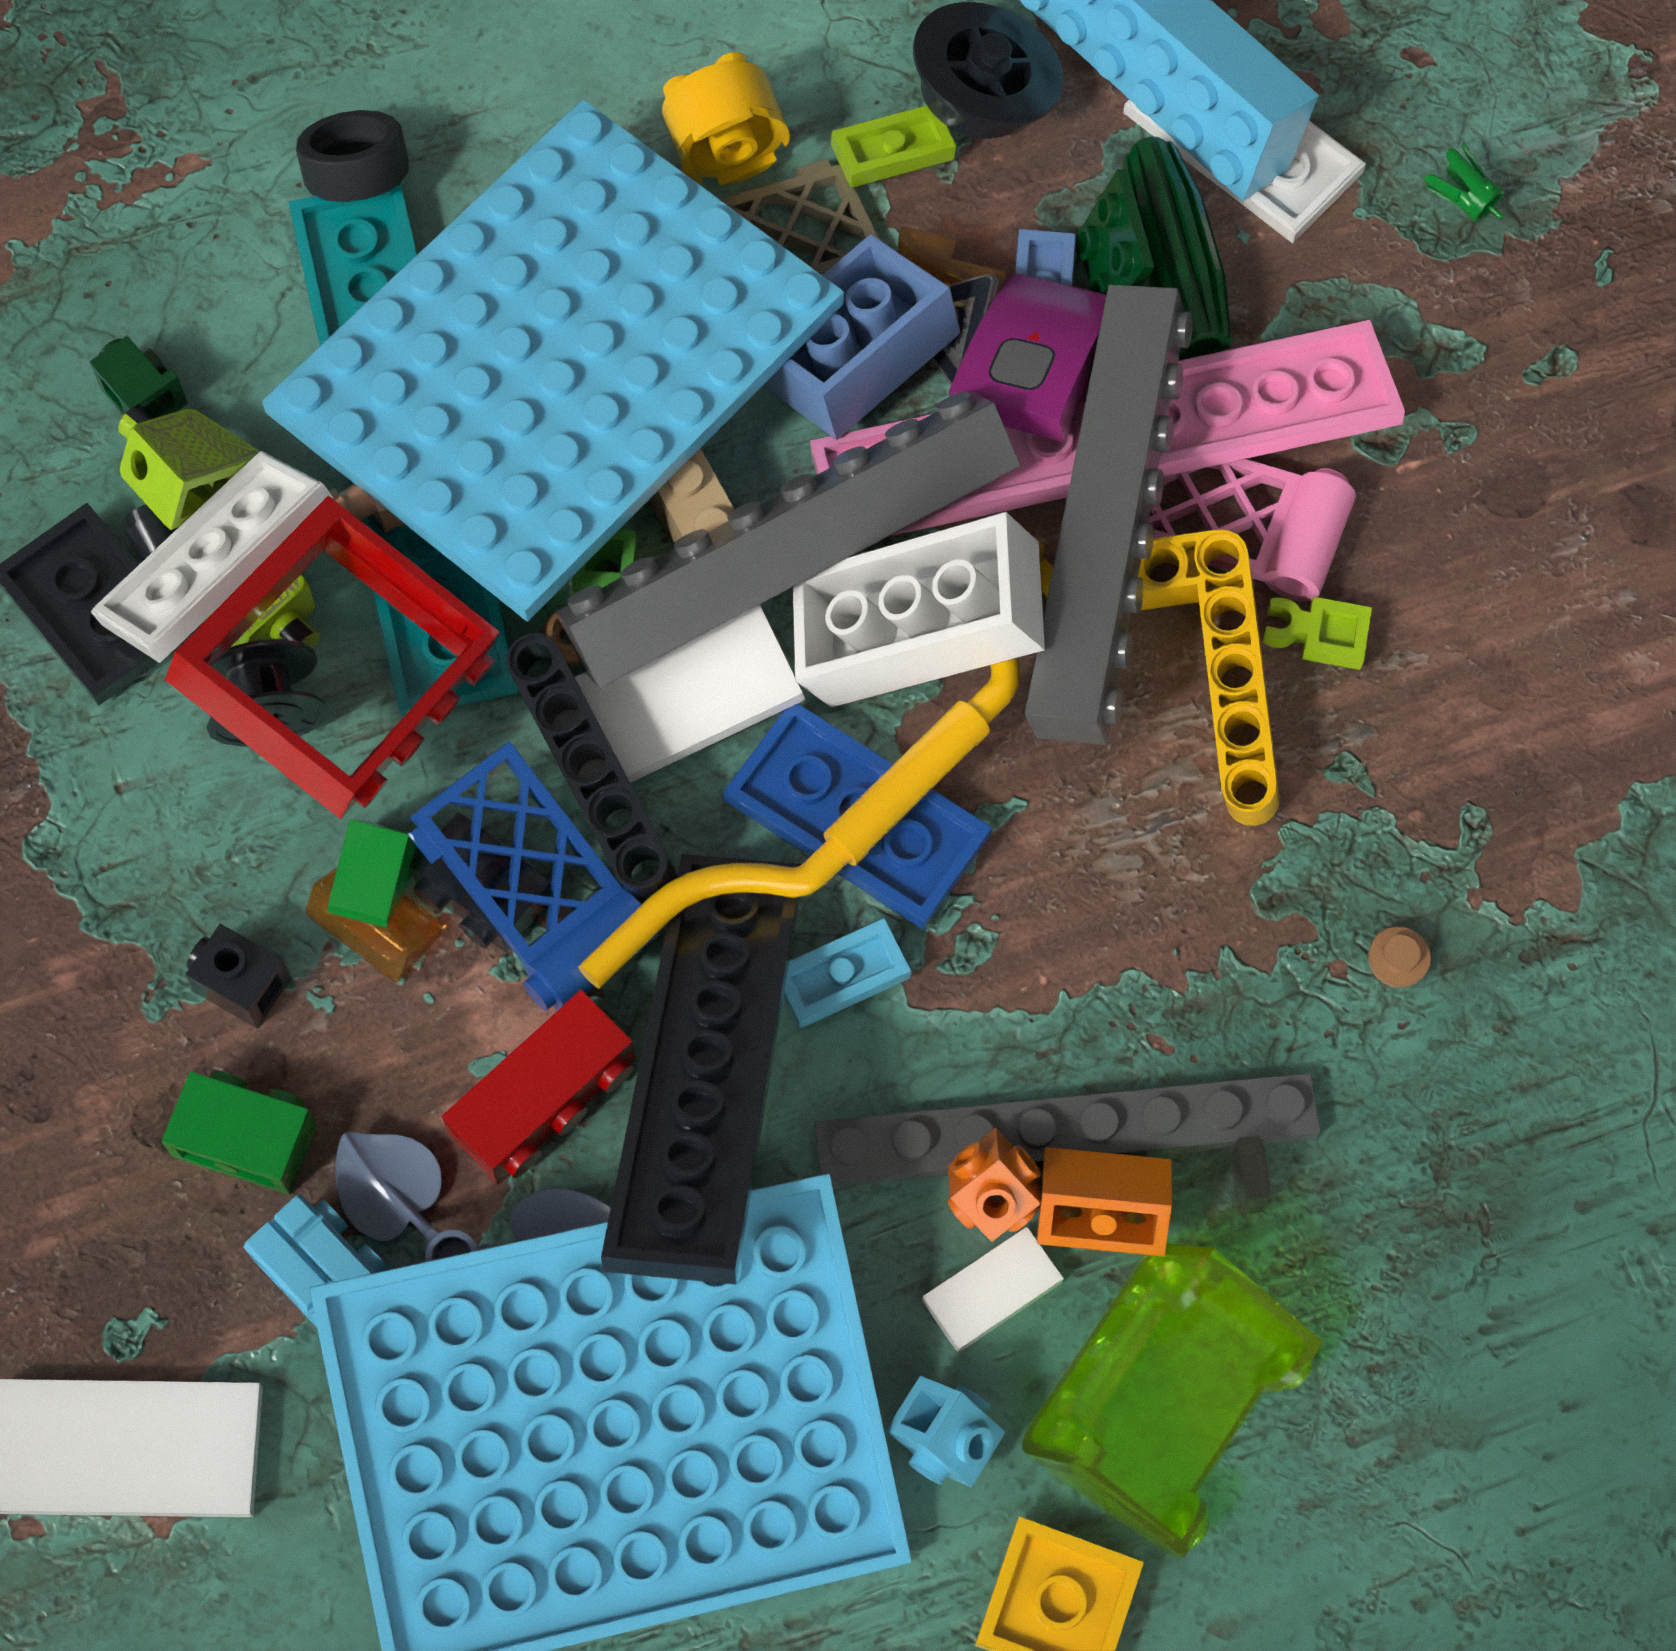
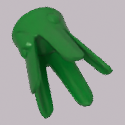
[1424,142,1505,224]

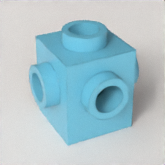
[885,1376,1006,1488]

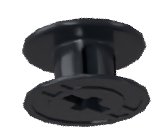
[206,639,328,747]

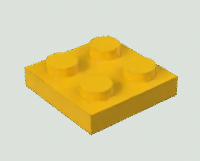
[975,1516,1144,1651]

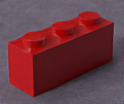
[441,990,635,1185]

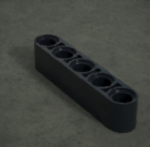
[506,633,677,904]

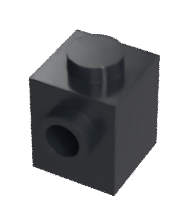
[185,923,292,1029]

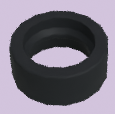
[296,110,409,202]

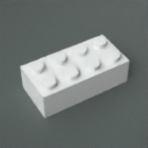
[793,512,1045,707]

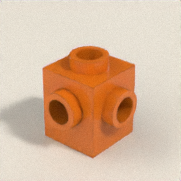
[948,1128,1041,1242]

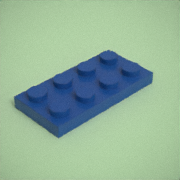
[723,704,992,930]

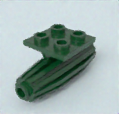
[1075,136,1232,360]

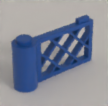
[408,741,659,1011]

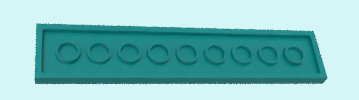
[288,183,519,718]

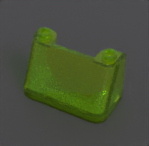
[1022,1243,1323,1558]

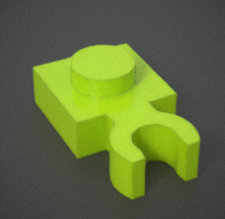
[1262,597,1372,670]

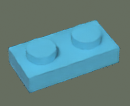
[784,918,911,1029]

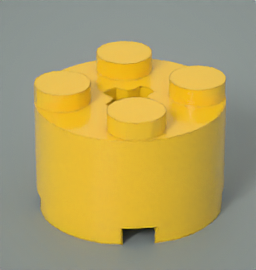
[662,52,790,186]

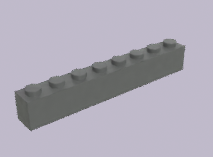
[1025,285,1192,745]
[556,392,1020,689]

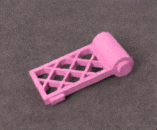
[1148,459,1356,602]

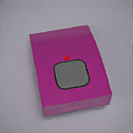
[949,273,1107,442]

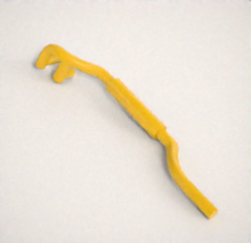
[578,536,1053,989]

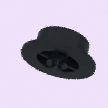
[913,2,1063,139]

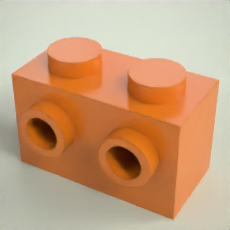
[1037,1147,1172,1257]

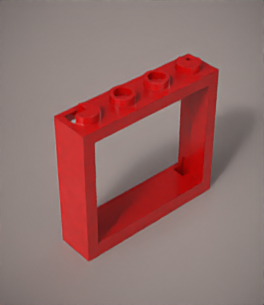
[165,495,500,819]

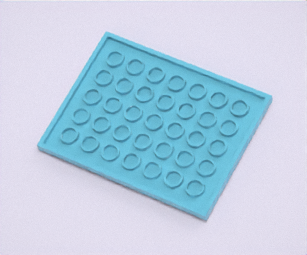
[262,99,844,622]
[309,1174,912,1651]

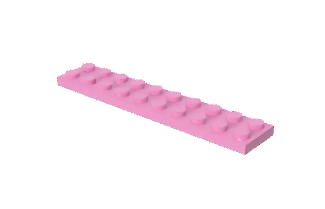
[810,320,1405,537]

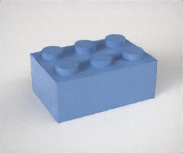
[763,234,960,440]

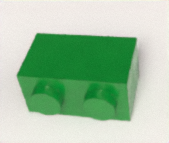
[161,1070,317,1195]

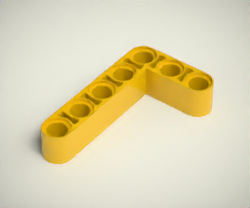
[1138,530,1280,826]

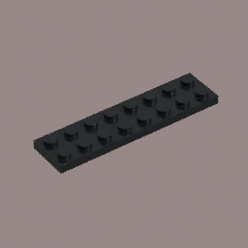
[601,854,802,1285]

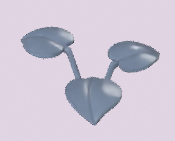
[335,1132,611,1261]

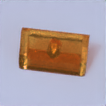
[306,866,445,982]

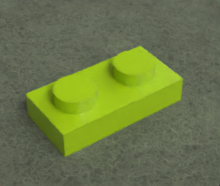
[830,105,956,188]

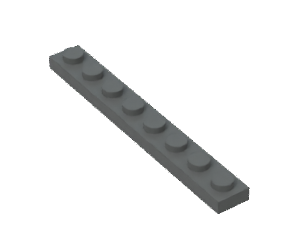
[815,1073,1320,1187]

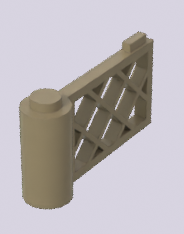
[719,159,879,275]

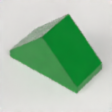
[328,819,421,928]

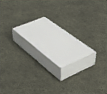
[922,1227,1064,1353]

